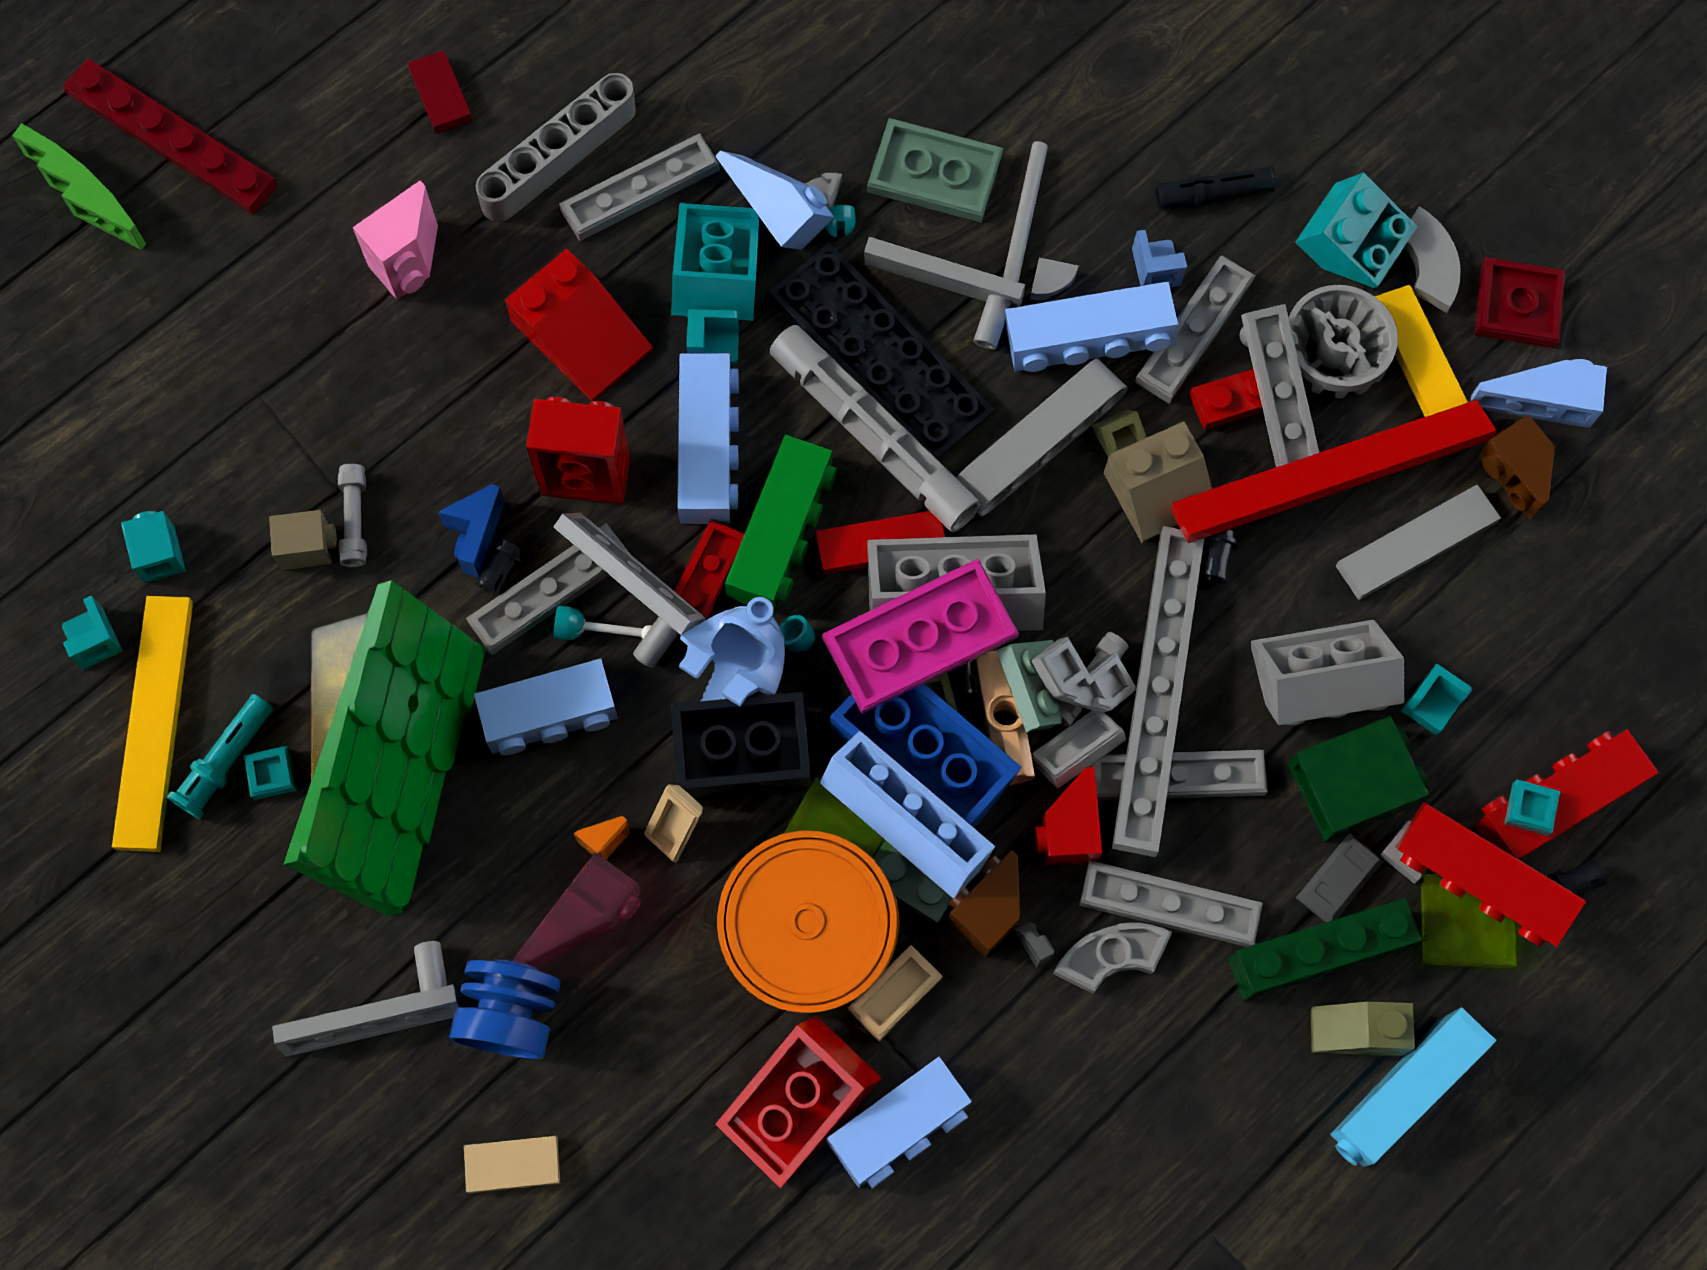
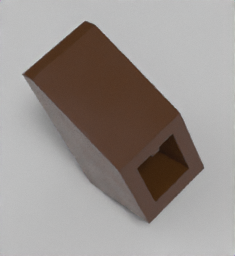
[1478,414,1555,520]
[948,850,1020,958]

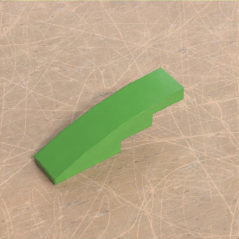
[12,123,146,250]

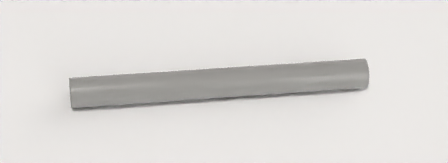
[1003,141,1048,282]

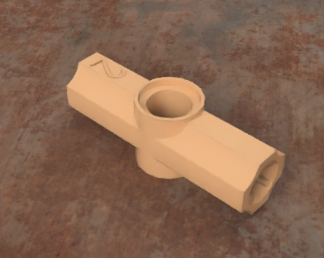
[975,651,1035,786]

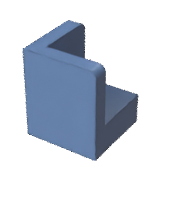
[1132,230,1187,287]

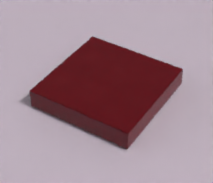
[1474,257,1566,349]

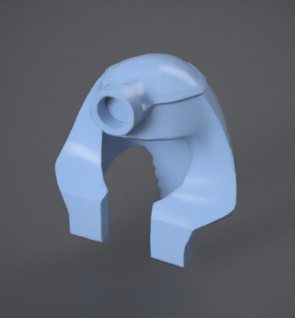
[679,597,785,707]

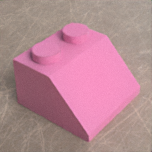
[353,181,438,300]

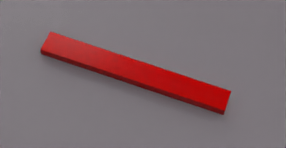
[1171,400,1497,543]

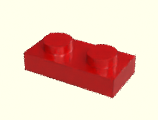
[1189,369,1263,430]

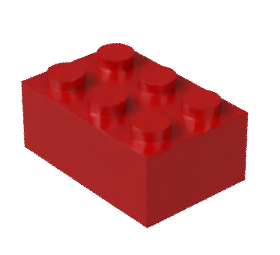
[526,397,630,504]

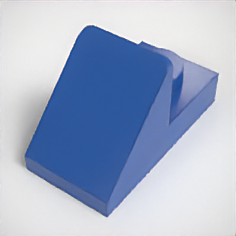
[439,484,505,578]

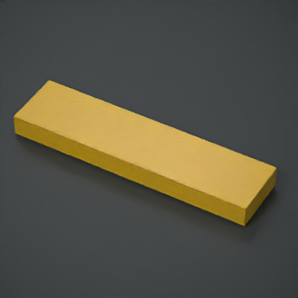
[1375,285,1468,417]

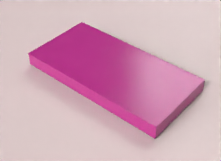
[822,558,1019,714]

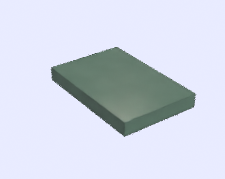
[867,118,1003,223]

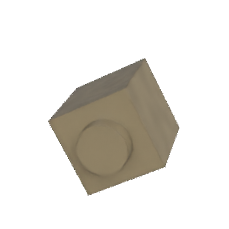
[269,510,338,570]

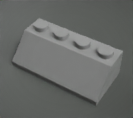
[867,534,1046,631]

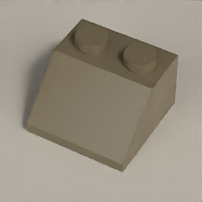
[1104,421,1212,543]

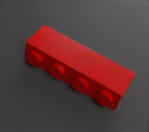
[1474,729,1659,860]
[1395,802,1586,947]

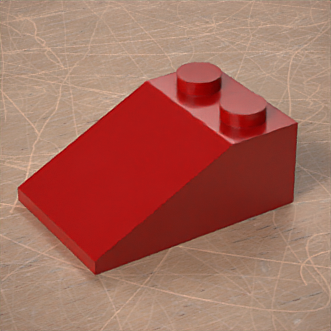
[505,248,654,402]
[715,1016,882,1189]

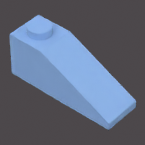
[716,151,834,250]
[1468,359,1607,428]

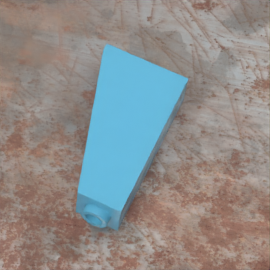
[1330,1007,1497,1167]

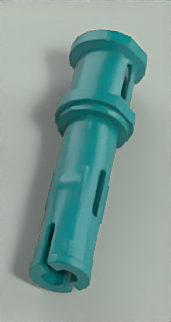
[167,694,274,820]

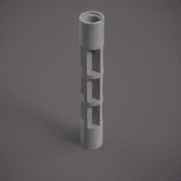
[770,325,981,532]

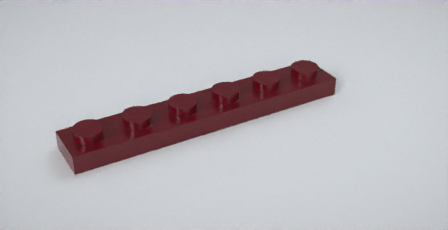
[62,58,278,215]

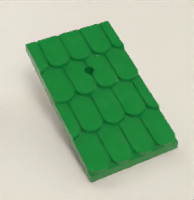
[283,580,486,917]

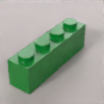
[725,434,837,614]

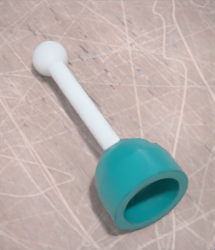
[553,605,652,641]

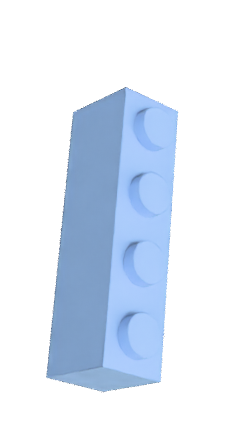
[1005,282,1178,372]
[678,353,739,524]
[820,731,995,899]

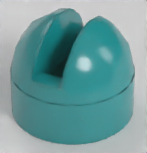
[825,205,856,237]
[779,615,815,653]

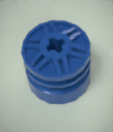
[449,960,561,1059]

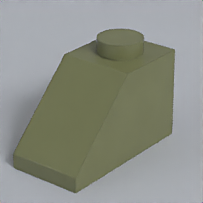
[1311,1001,1415,1056]

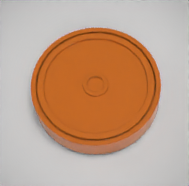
[717,831,899,1013]

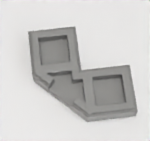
[1031,636,1137,713]

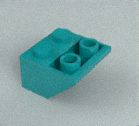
[1295,172,1418,288]

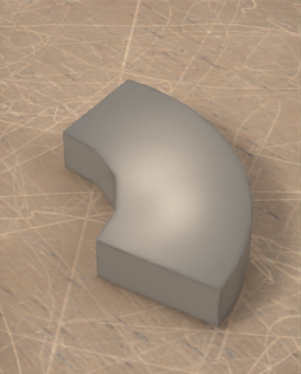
[1403,206,1461,313]
[1053,923,1172,994]

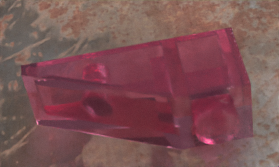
[512,853,641,968]

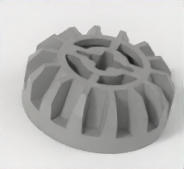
[1289,285,1398,398]

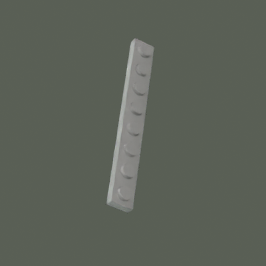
[1112,526,1204,857]

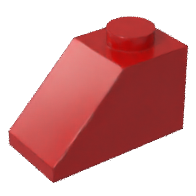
[1035,767,1102,865]

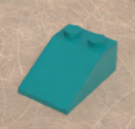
[671,203,759,321]

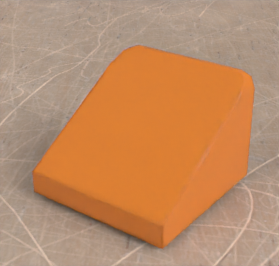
[574,816,631,863]

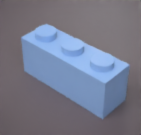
[474,658,618,755]
[827,1057,972,1188]

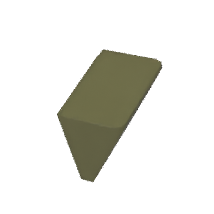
[1092,410,1147,458]

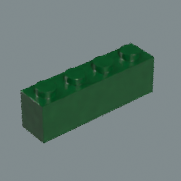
[1228,898,1422,1002]

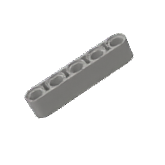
[476,73,636,222]
[956,359,1127,516]

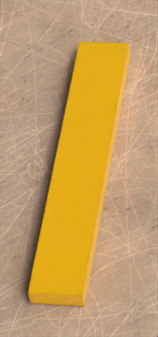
[112,596,193,852]

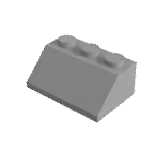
[1251,620,1404,725]

